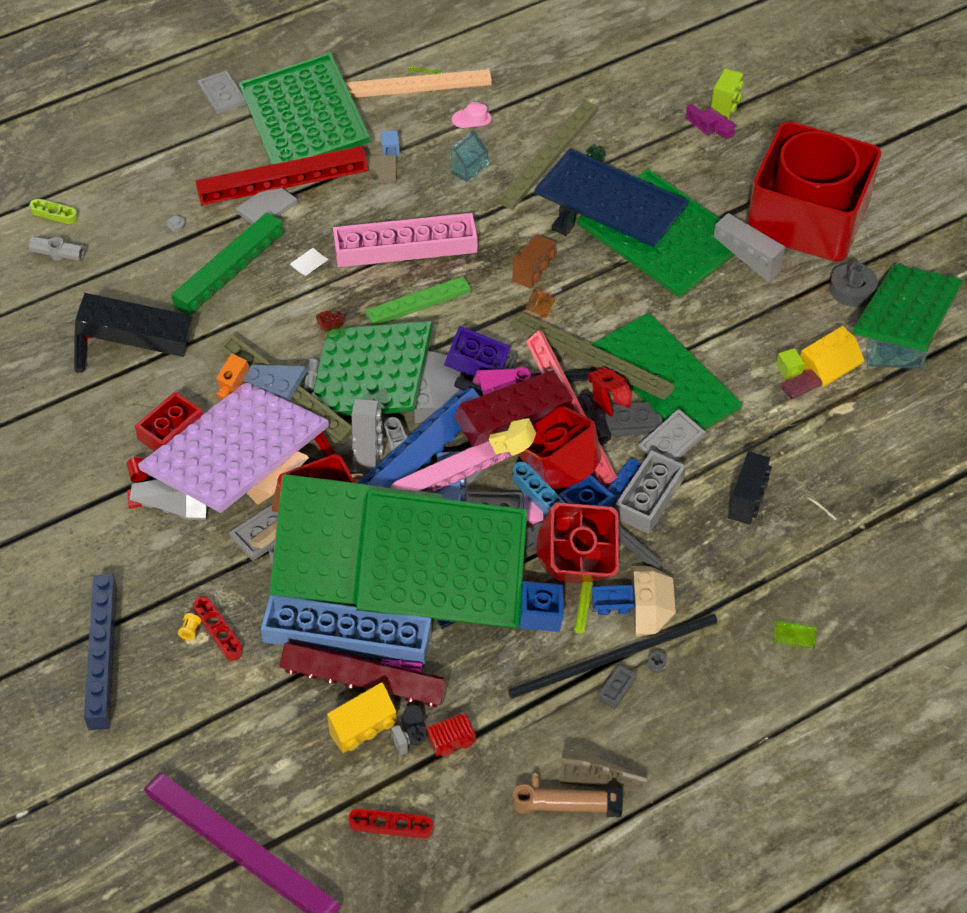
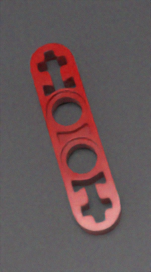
[193,597,243,661]
[348,808,433,838]

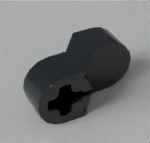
[402,705,427,746]

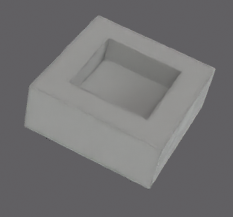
[391,725,410,756]

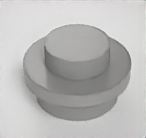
[167,216,185,232]

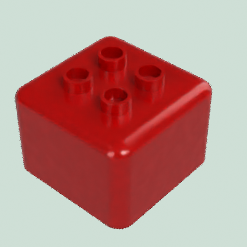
[747,122,882,262]

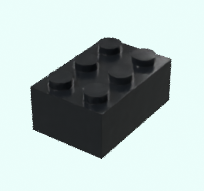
[728,451,772,525]

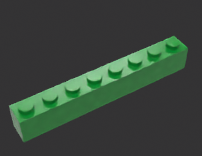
[171,212,284,315]

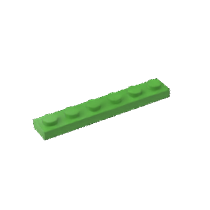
[365,276,471,326]

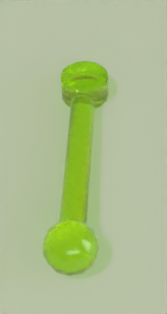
[408,65,441,74]

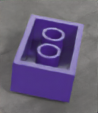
[444,326,511,377]

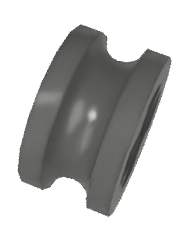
[647,652,667,673]

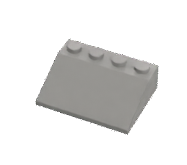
[413,351,465,423]

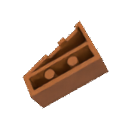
[512,235,557,288]

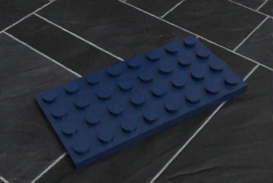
[534,149,689,248]

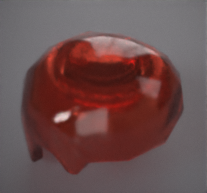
[315,310,345,332]

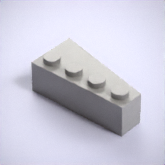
[714,213,785,283]
[352,399,384,477]

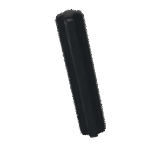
[74,330,85,373]

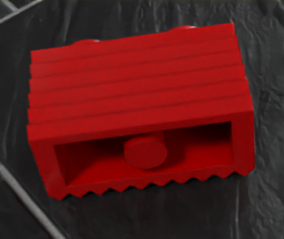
[426,713,476,757]

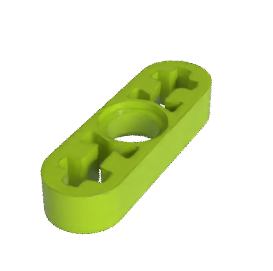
[30,199,78,224]

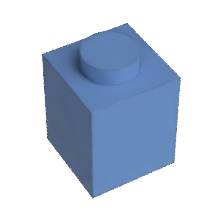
[380,130,400,157]

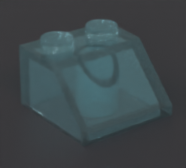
[451,130,489,182]

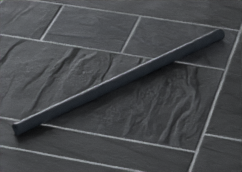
[508,614,718,699]

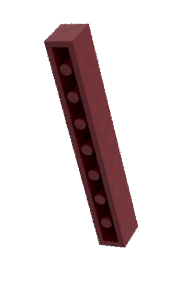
[279,641,449,707]

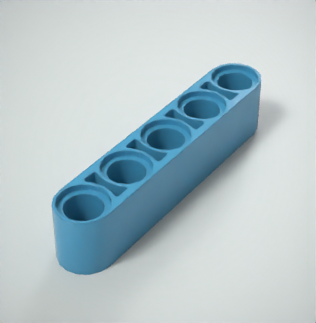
[512,462,566,516]

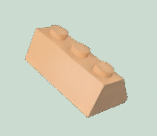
[247,451,309,505]

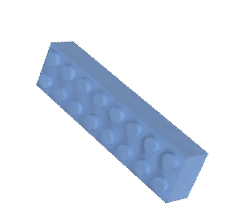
[261,596,432,666]

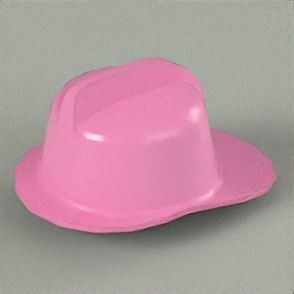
[452,102,491,128]

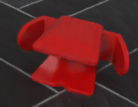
[588,367,632,417]

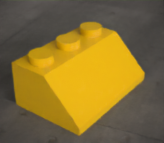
[800,326,865,387]
[327,683,397,753]

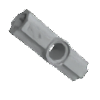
[29,237,85,261]

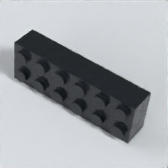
[75,293,193,357]

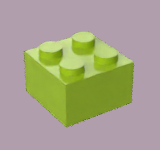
[711,68,745,119]

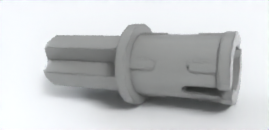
[304,359,319,393]

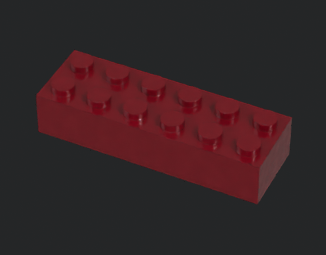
[454,370,573,447]

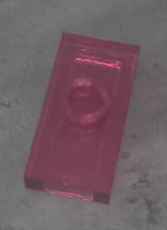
[781,369,823,400]

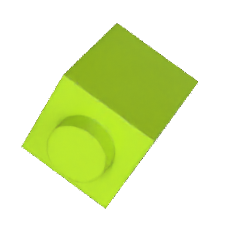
[776,348,805,381]

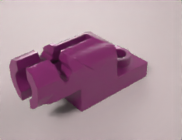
[685,103,737,139]

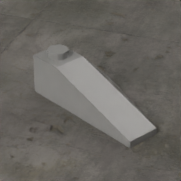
[130,480,208,520]

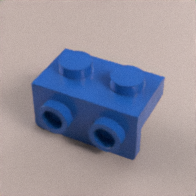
[592,585,635,615]

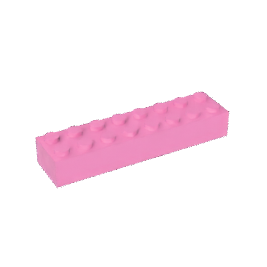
[333,213,477,267]

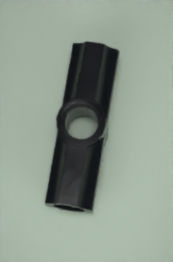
[577,393,611,445]

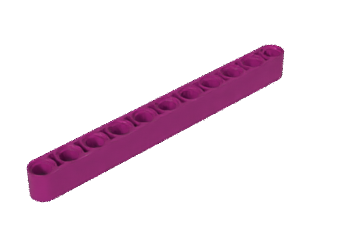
[144,773,341,913]

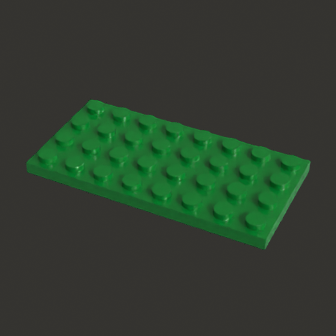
[853,264,963,352]
[592,313,742,431]

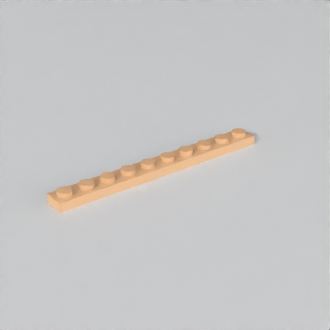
[345,69,492,98]

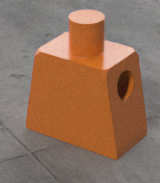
[216,353,250,401]

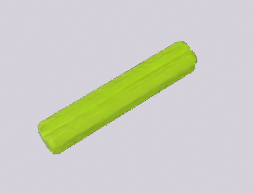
[574,581,593,635]

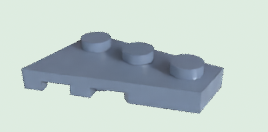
[243,365,308,401]

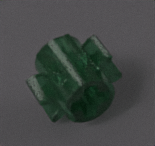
[586,144,606,163]

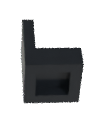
[551,205,576,236]

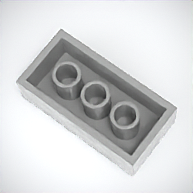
[615,450,686,534]

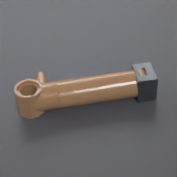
[513,773,623,818]

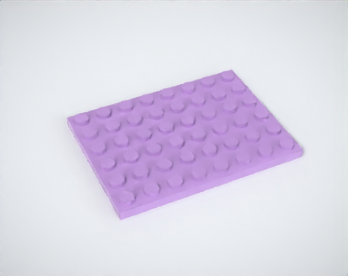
[138,383,329,513]

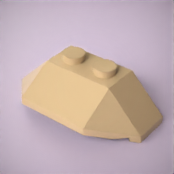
[631,566,676,636]

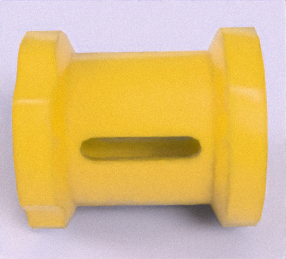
[178,613,202,641]

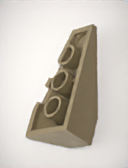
[559,749,647,793]

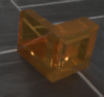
[525,289,555,318]

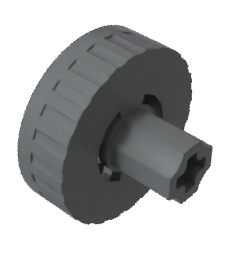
[829,262,878,307]

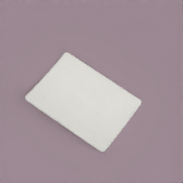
[290,248,328,276]

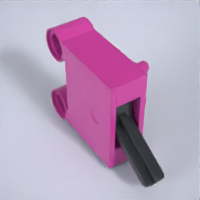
[454,367,531,396]

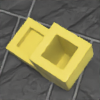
[489,418,536,456]

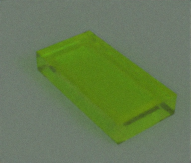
[773,621,817,649]

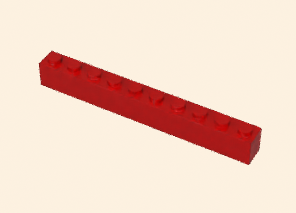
[195,146,368,206]

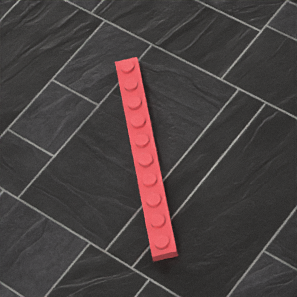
[526,330,617,487]

